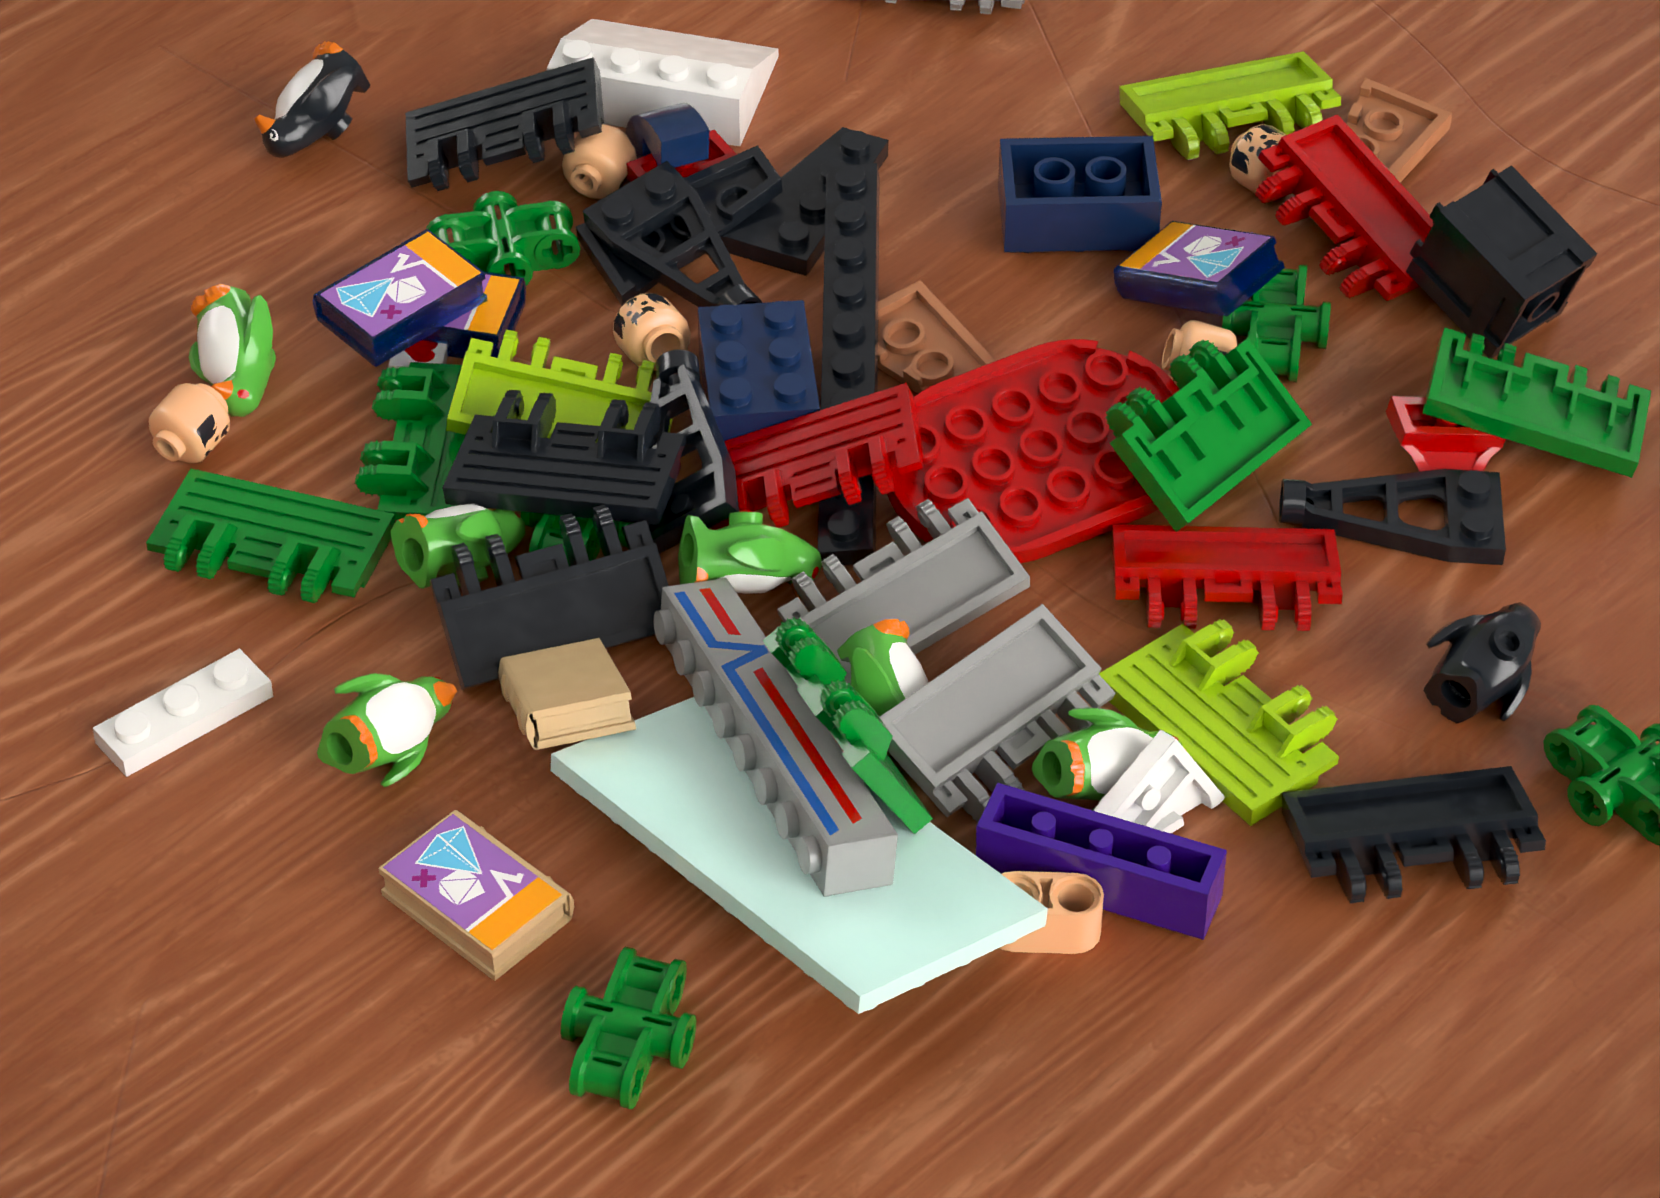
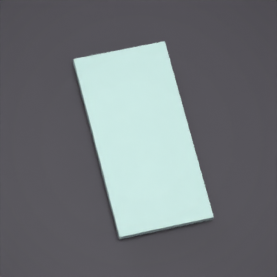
[550,697,1048,1014]

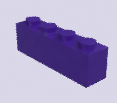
[976,782,1227,940]

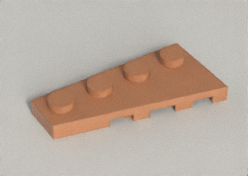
[1309,77,1452,218]
[878,280,996,394]

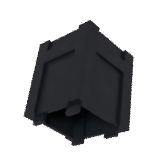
[1406,165,1597,359]

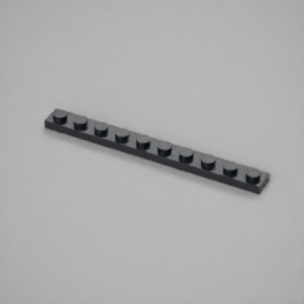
[818,163,880,567]

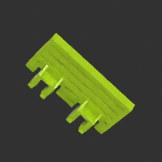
[1119,51,1341,160]
[446,329,673,438]
[1099,619,1339,826]

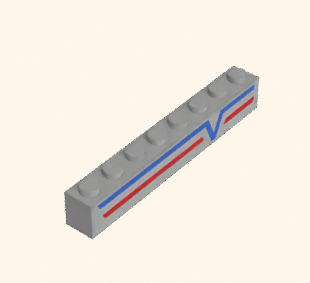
[654,578,898,897]

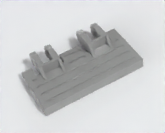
[778,498,1030,685]
[880,604,1116,823]

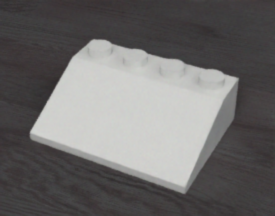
[547,19,779,146]

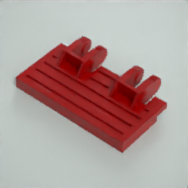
[1255,114,1433,301]
[711,383,924,530]
[1112,524,1343,631]

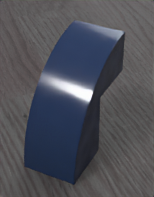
[625,103,709,168]

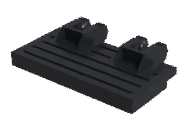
[405,57,604,191]
[442,390,686,525]
[429,504,669,690]
[1282,766,1546,903]

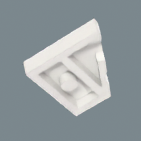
[1093,730,1225,833]

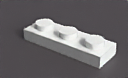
[93,648,273,777]

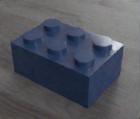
[998,136,1162,253]
[698,300,820,441]

